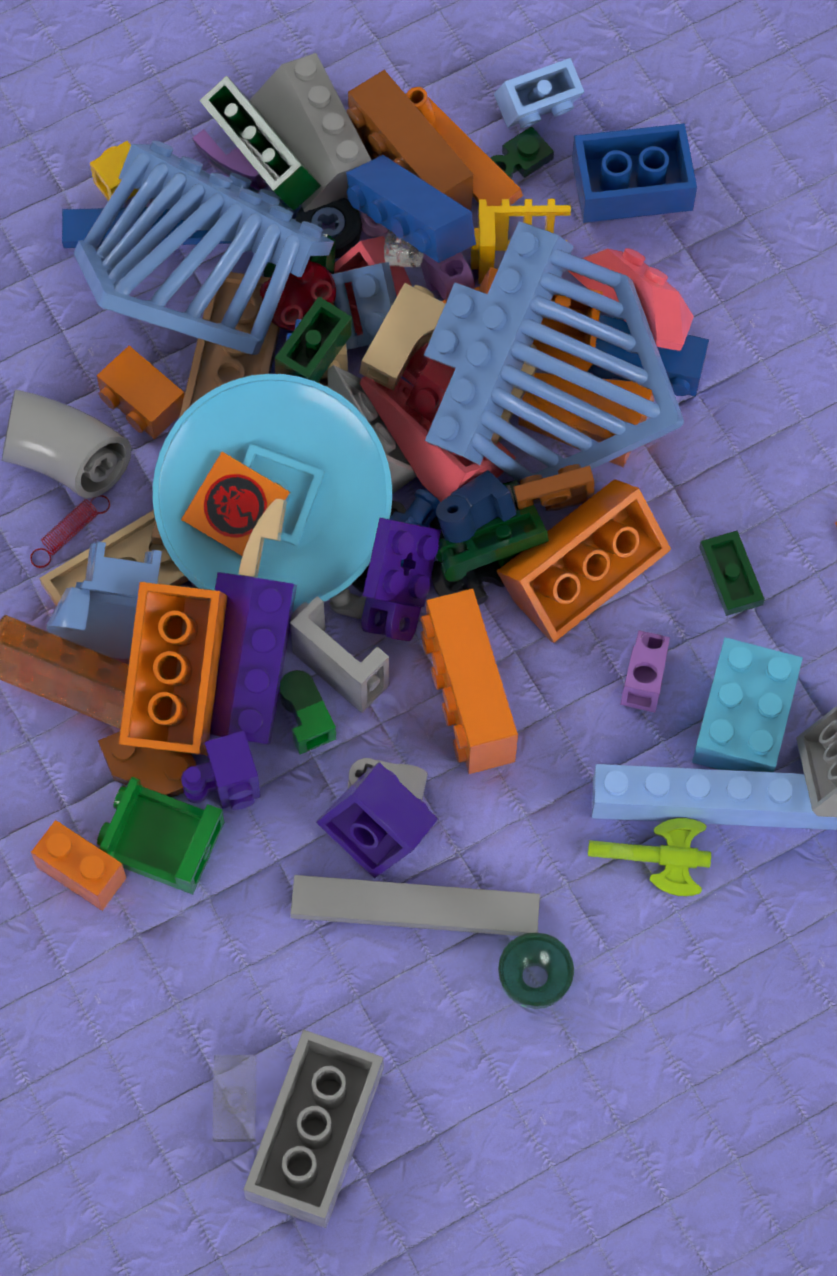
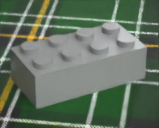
[243,1029,384,1228]

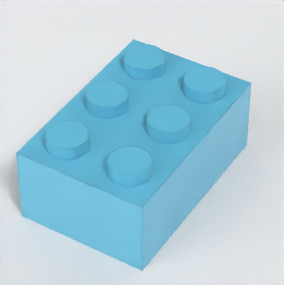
[692,637,803,772]

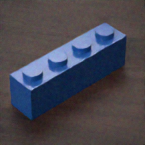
[346,155,476,263]
[587,315,709,397]

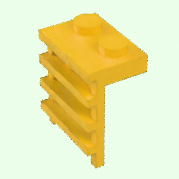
[470,199,571,284]

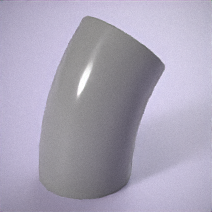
[1,389,131,499]

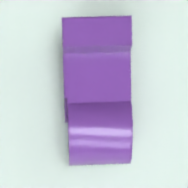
[421,253,475,300]
[620,630,670,713]

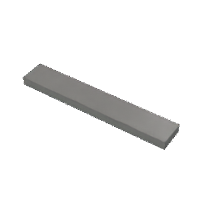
[291,875,540,937]

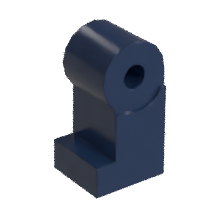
[436,470,517,543]

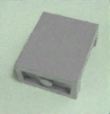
[290,596,389,713]

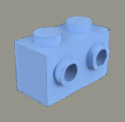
[494,58,584,128]

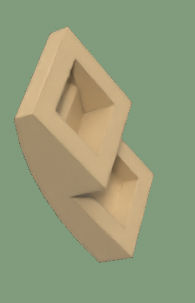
[238,499,287,578]

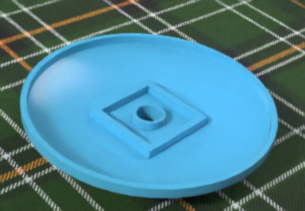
[152,374,392,612]

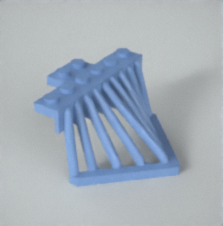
[74,140,334,355]
[424,221,684,483]

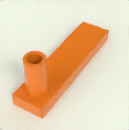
[406,87,523,206]

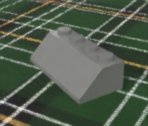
[250,53,371,212]
[796,706,837,817]

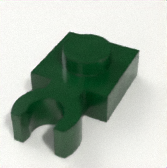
[491,126,554,179]

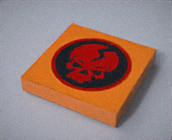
[181,452,291,556]

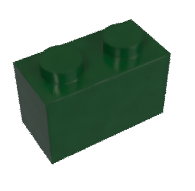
[275,297,352,383]

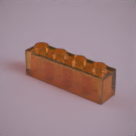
[0,615,129,729]

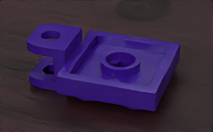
[361,517,441,642]

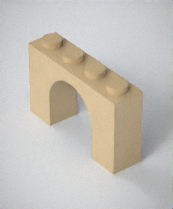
[359,283,537,444]

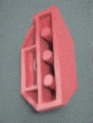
[568,248,694,351]

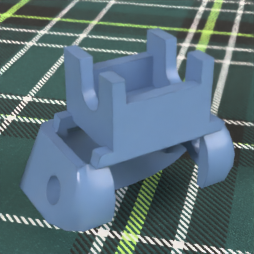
[46,541,162,659]

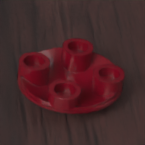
[260,259,336,331]

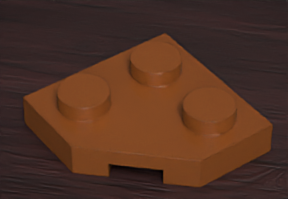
[513,464,594,511]
[98,732,197,798]

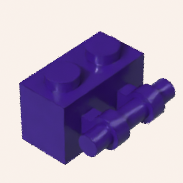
[181,731,261,810]

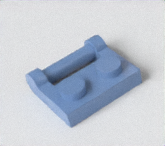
[331,262,397,350]

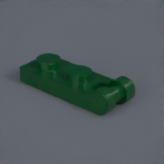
[436,505,549,582]

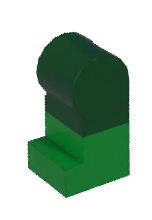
[279,670,336,755]

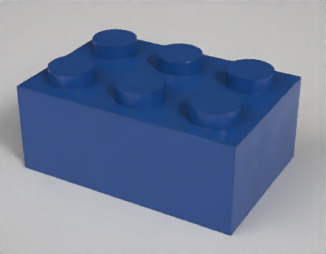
[572,123,697,223]

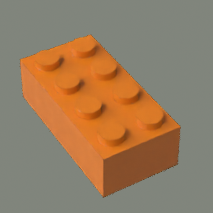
[420,589,518,774]

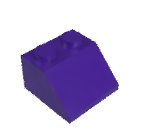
[316,762,438,879]

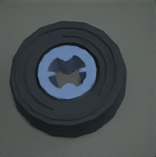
[296,198,362,259]

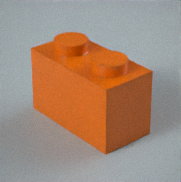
[97,345,185,440]
[31,820,126,911]

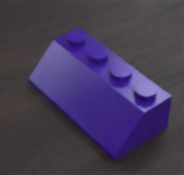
[210,572,297,744]

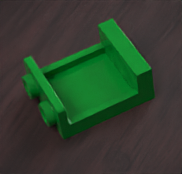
[97,777,225,895]

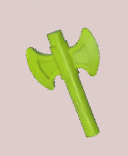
[588,818,711,896]

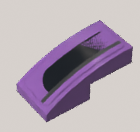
[192,129,266,191]

